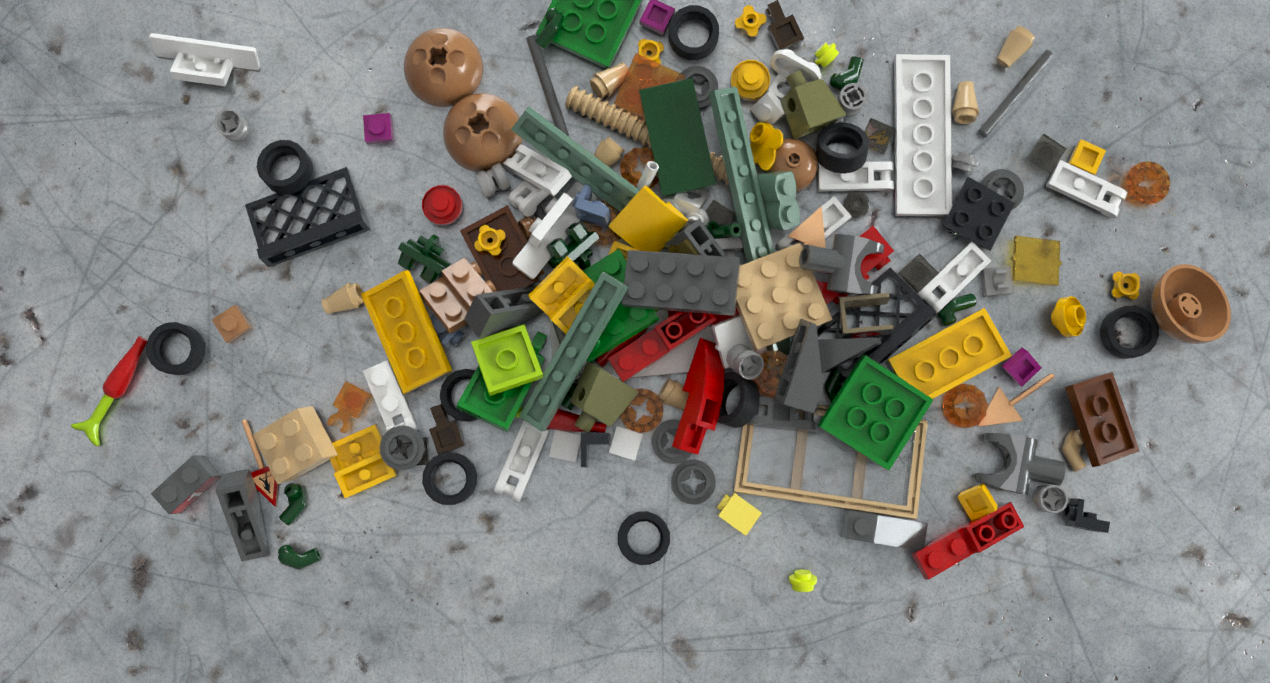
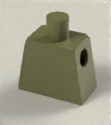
[781,70,847,140]
[571,361,639,433]

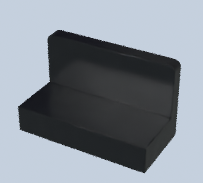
[581,433,611,467]

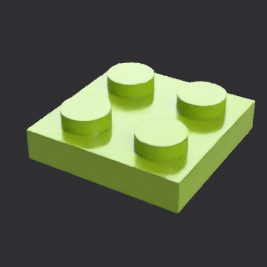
[471,325,543,396]

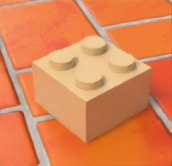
[253,406,338,484]

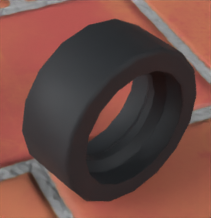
[668,5,719,60]
[816,122,869,174]
[256,140,313,195]
[1100,305,1159,359]
[146,322,205,375]
[440,369,479,422]
[717,372,760,428]
[422,453,477,505]
[618,511,670,565]

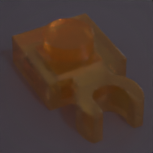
[327,381,372,433]

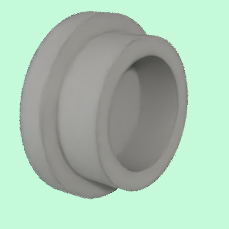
[951,152,979,173]

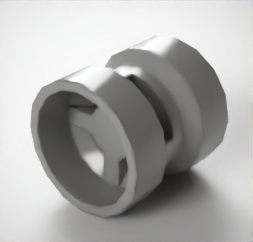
[837,83,867,117]
[214,109,250,142]
[475,162,511,198]
[726,344,764,380]
[1032,485,1068,513]

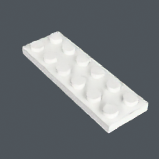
[894,54,952,217]

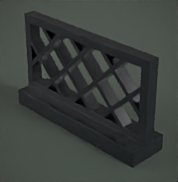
[245,167,370,267]
[817,267,937,381]

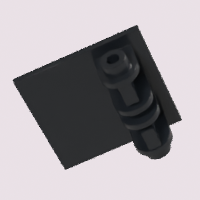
[943,177,1015,251]

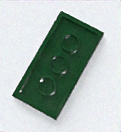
[639,78,716,198]

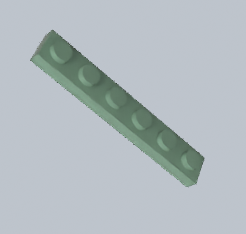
[511,106,640,212]
[519,272,629,431]

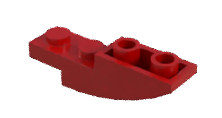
[608,311,717,382]
[672,338,725,455]
[911,502,1024,580]

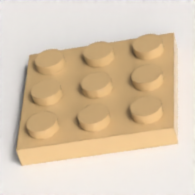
[736,243,833,351]

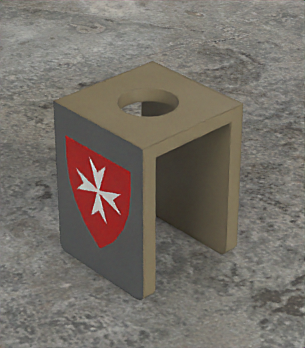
[838,293,893,339]

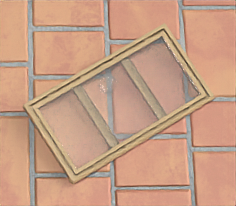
[733,405,928,519]

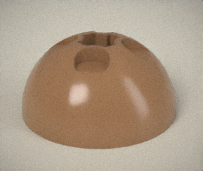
[404,28,483,107]
[443,93,522,172]
[1151,264,1231,344]

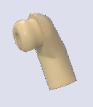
[1062,429,1087,472]

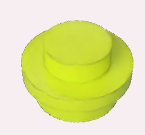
[814,42,839,68]
[789,569,817,592]

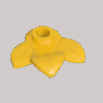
[750,122,783,171]

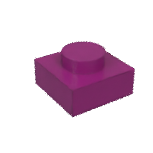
[639,0,675,36]
[363,113,394,144]
[1002,347,1042,387]

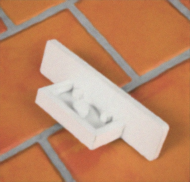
[149,33,260,86]
[512,182,597,280]

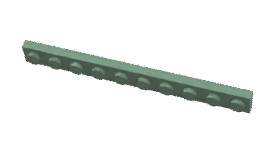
[709,87,794,363]

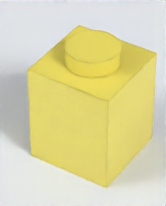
[716,493,762,536]

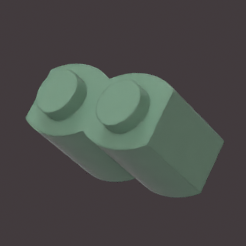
[757,171,800,230]

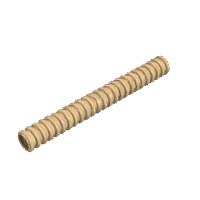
[565,86,759,186]

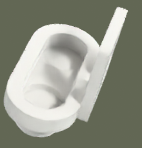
[768,49,822,101]
[661,189,710,229]

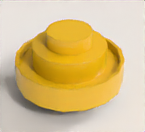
[730,60,770,101]
[1051,296,1086,337]

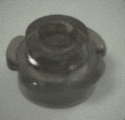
[843,191,870,218]

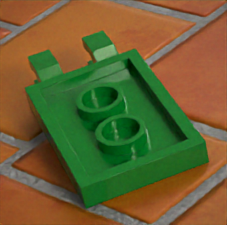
[457,324,547,432]

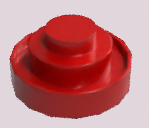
[422,185,463,226]

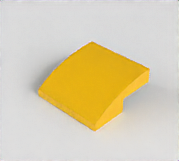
[608,185,688,252]
[528,256,595,334]
[330,424,397,498]

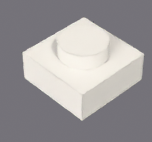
[751,91,785,126]

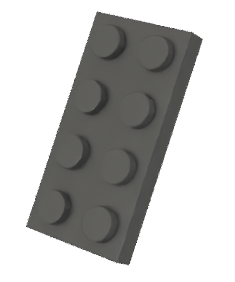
[621,250,741,316]

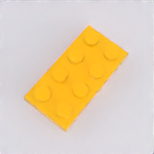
[361,271,453,394]
[887,308,1012,399]

